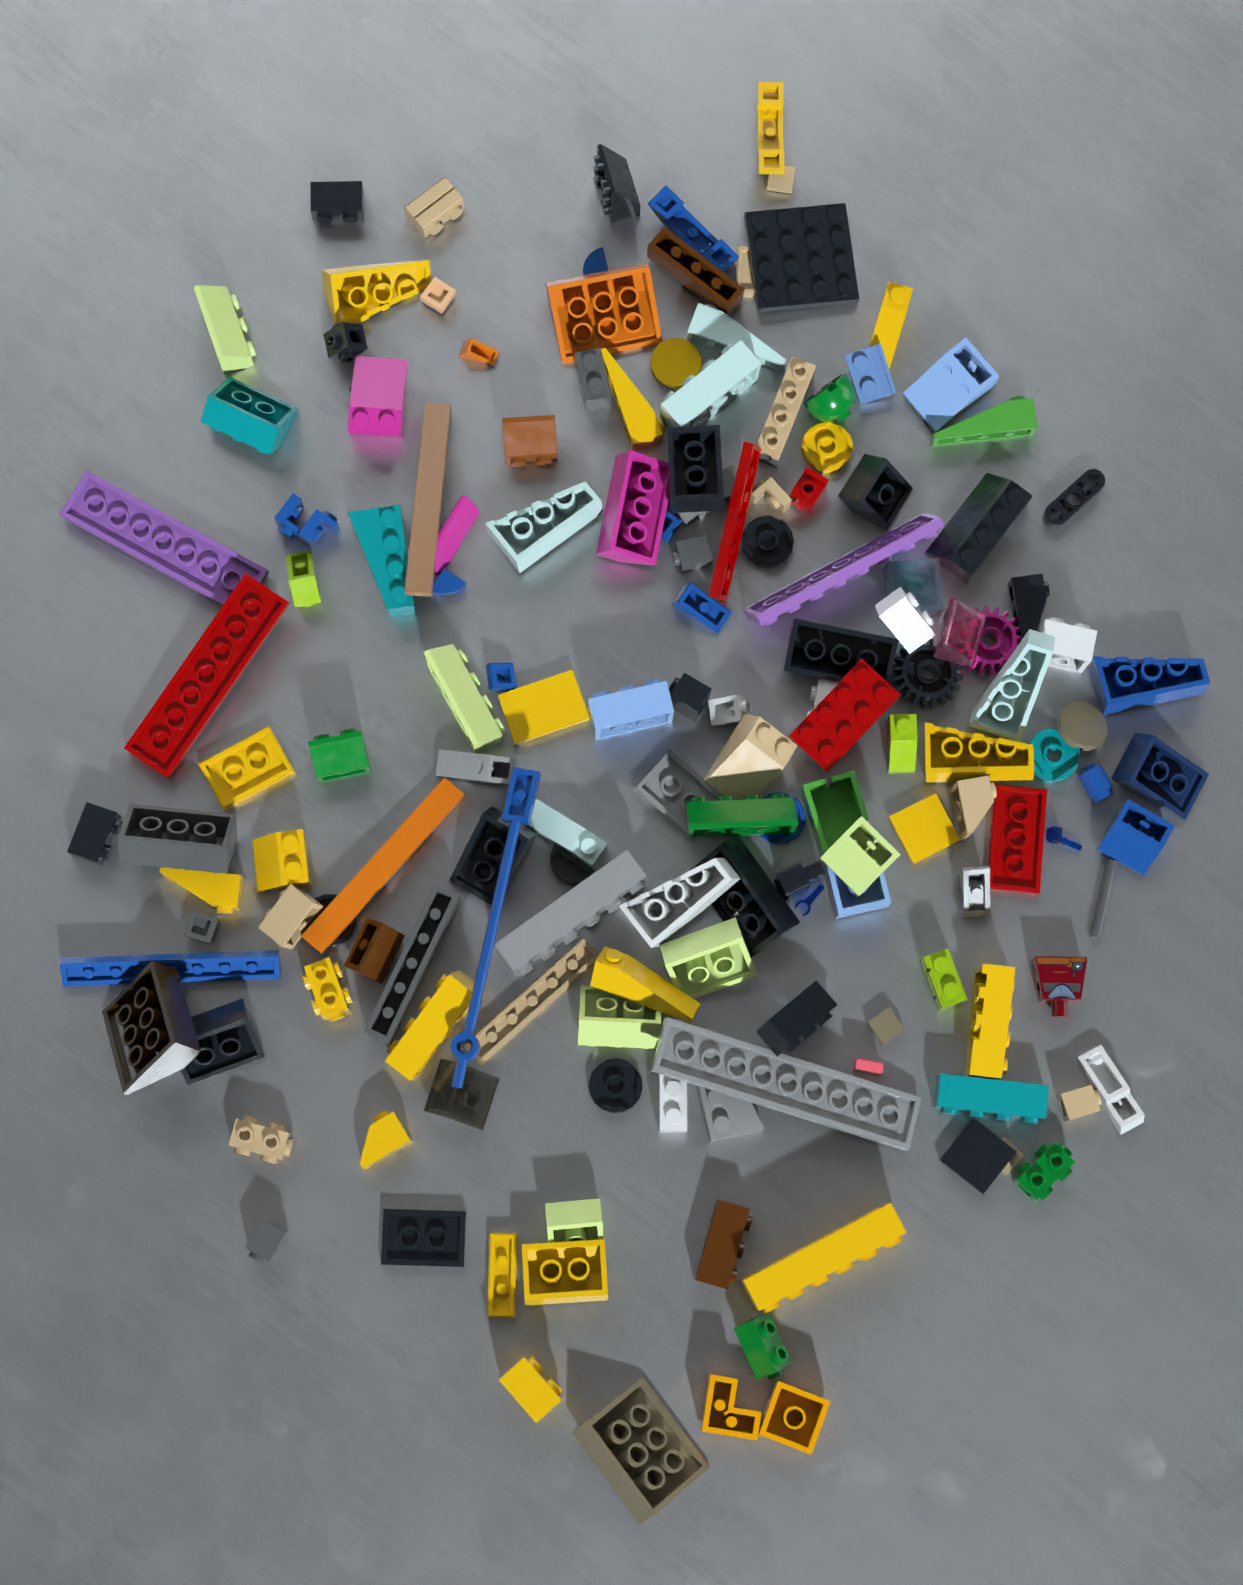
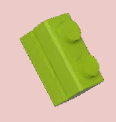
[919,949,967,1011]

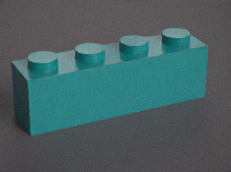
[934,1074,1049,1124]

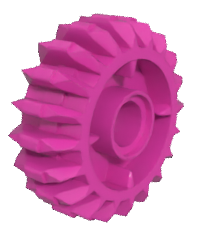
[952,606,1022,677]

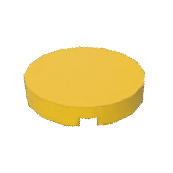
[650,338,702,390]
[801,422,853,474]

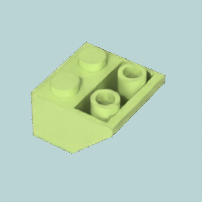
[820,816,901,897]

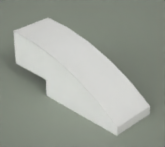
[1078,1045,1145,1135]

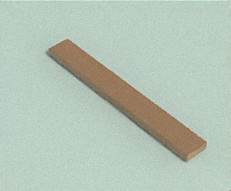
[405,403,452,597]

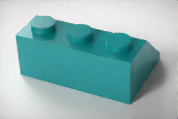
[201,376,299,455]

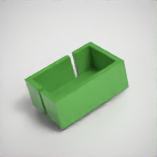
[800,770,871,866]

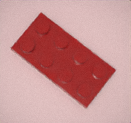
[788,659,900,773]

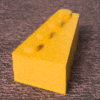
[925,722,1034,782]
[965,964,1016,1080]
[385,970,485,1081]

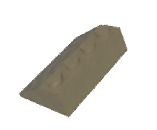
[572,1376,710,1524]

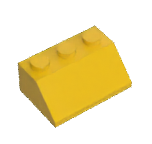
[522,1239,608,1306]

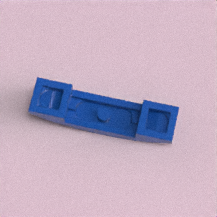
[648,185,739,272]

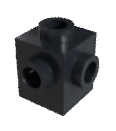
[323,322,368,363]

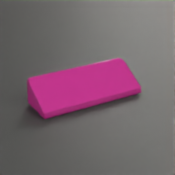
[435,495,479,575]

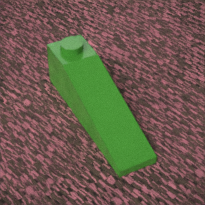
[930,396,1038,447]

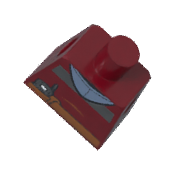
[1031,956,1087,1018]

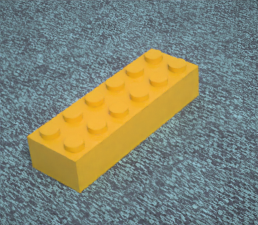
[740,1203,907,1313]

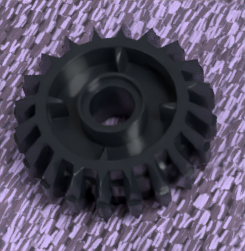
[891,638,963,709]

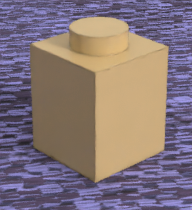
[1056,1084,1102,1122]

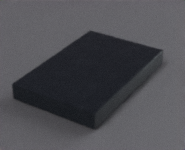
[381,1209,466,1267]

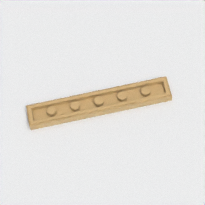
[463,937,600,1066]

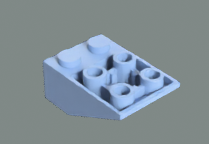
[903,338,999,433]

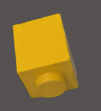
[360,1110,411,1169]

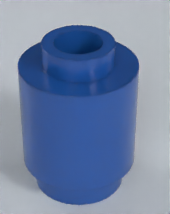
[1078,762,1114,804]

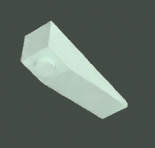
[687,303,787,374]
[527,799,607,869]

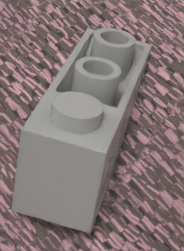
[435,749,518,786]

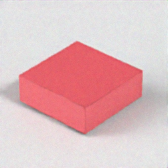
[853,1058,884,1075]

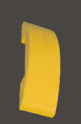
[757,81,785,174]

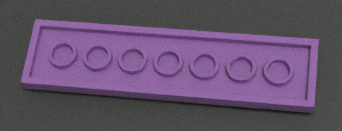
[59,470,269,606]
[743,513,945,626]

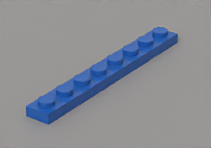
[60,950,281,986]

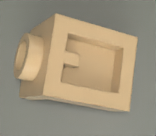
[750,477,792,514]

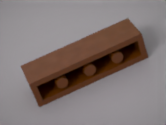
[647,227,745,316]

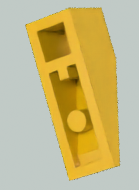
[160,868,244,914]

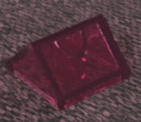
[933,598,986,666]

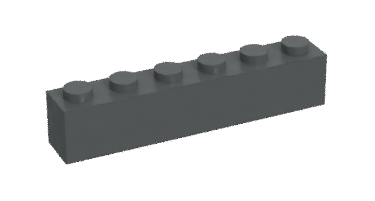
[364,884,461,1045]

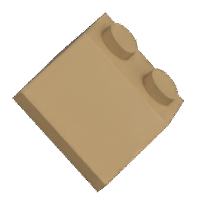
[949,776,997,842]

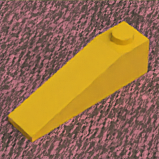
[869,281,913,369]
[600,348,666,451]
[590,946,700,1023]

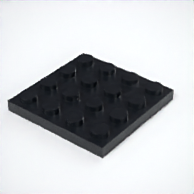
[744,203,859,313]

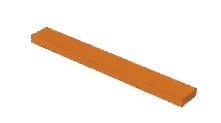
[301,777,465,955]

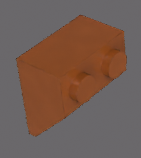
[502,415,557,467]

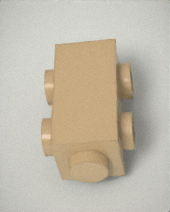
[228,1115,294,1164]

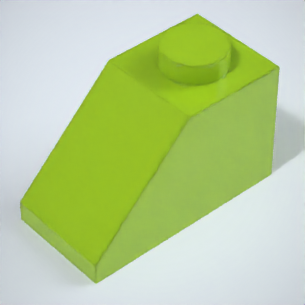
[286,550,321,608]
[886,714,918,773]

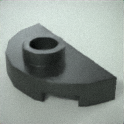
[550,844,596,886]

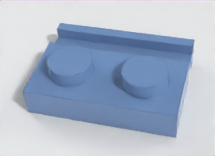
[845,343,896,405]

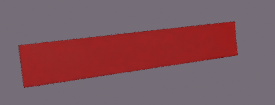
[709,441,762,601]

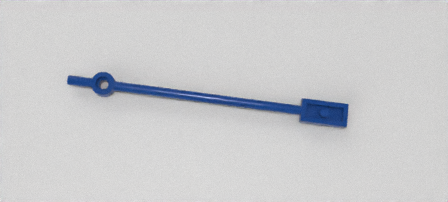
[451,767,541,1089]

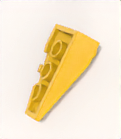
[322,260,431,325]

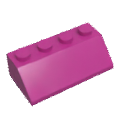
[596,450,670,565]

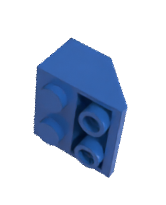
[1096,799,1175,876]

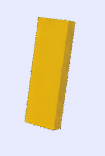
[487,1233,518,1318]

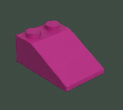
[348,356,408,438]

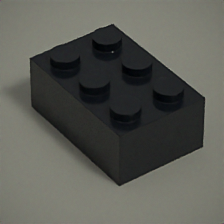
[667,425,724,513]

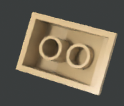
[703,714,797,800]

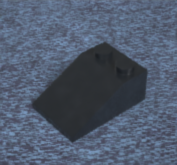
[449,806,538,905]

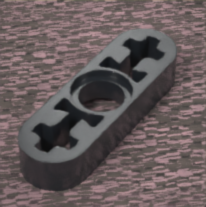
[1042,469,1105,529]

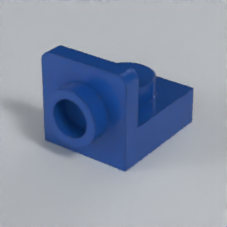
[275,493,304,539]
[298,509,340,546]

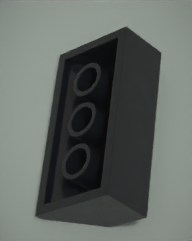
[925,473,1033,584]
[783,618,899,684]
[689,835,801,958]

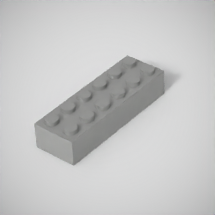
[494,850,647,977]

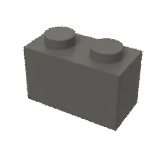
[575,348,611,412]

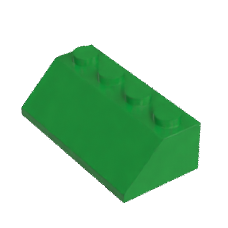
[685,794,798,838]

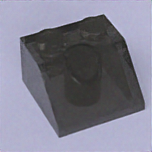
[423,1059,500,1130]

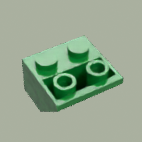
[308,729,371,783]

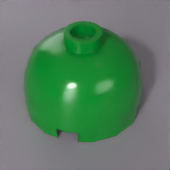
[803,373,856,422]

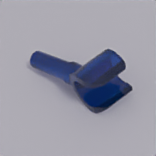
[1046,826,1082,851]
[795,884,825,916]

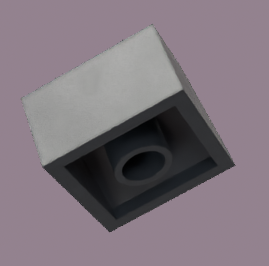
[838,454,913,530]

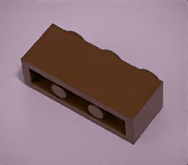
[694,1199,753,1290]

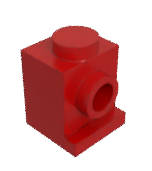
[789,467,829,513]

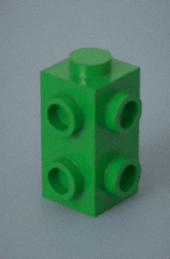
[1013,1142,1075,1201]
[734,1312,792,1380]

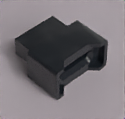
[773,861,825,901]

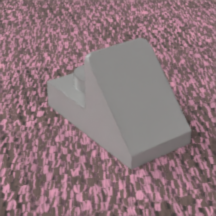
[958,866,990,918]

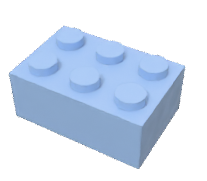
[588,679,674,740]

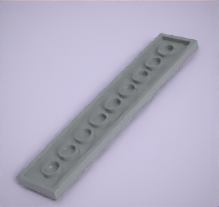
[651,1017,922,1151]

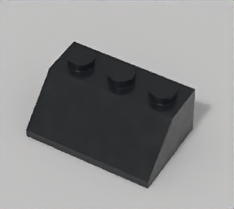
[180,998,265,1086]

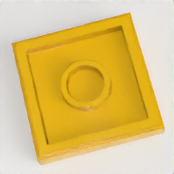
[888,793,960,865]

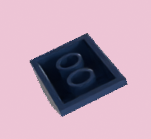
[1111,733,1209,820]

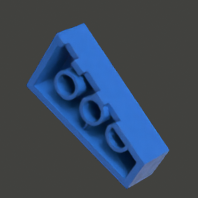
[1089,656,1211,715]

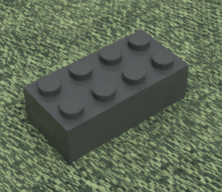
[118,804,237,874]

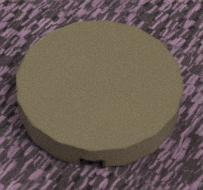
[1056,700,1108,751]

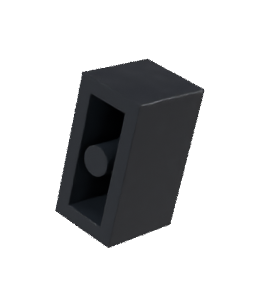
[310,181,364,224]
[669,672,712,722]
[67,802,122,866]

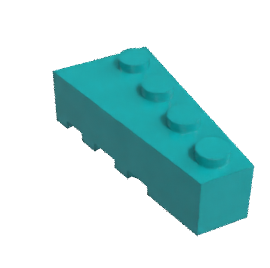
[348,505,416,617]

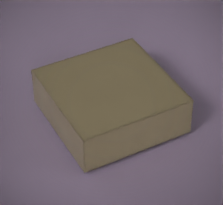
[867,1007,905,1045]

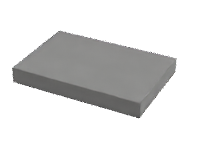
[634,749,722,842]

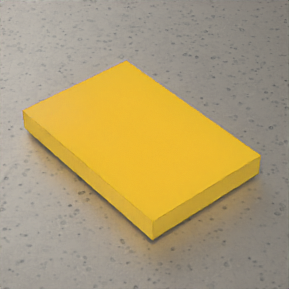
[497,669,590,745]
[199,726,295,811]

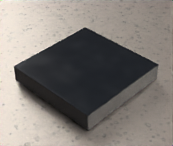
[940,1117,1017,1195]

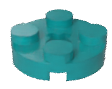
[1029,729,1080,783]

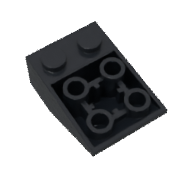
[593,144,641,223]

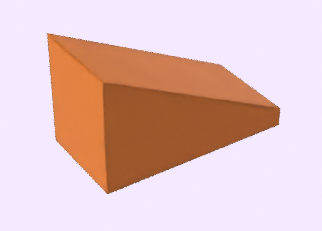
[459,338,499,366]

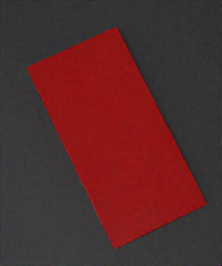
[987,784,1048,895]

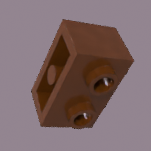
[344,917,405,984]

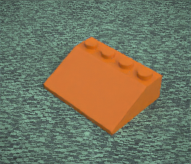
[545,263,663,364]

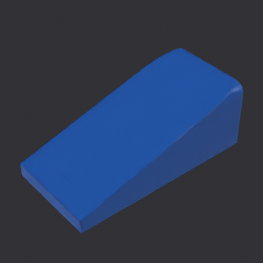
[672,581,732,634]

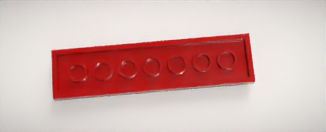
[124,573,290,779]

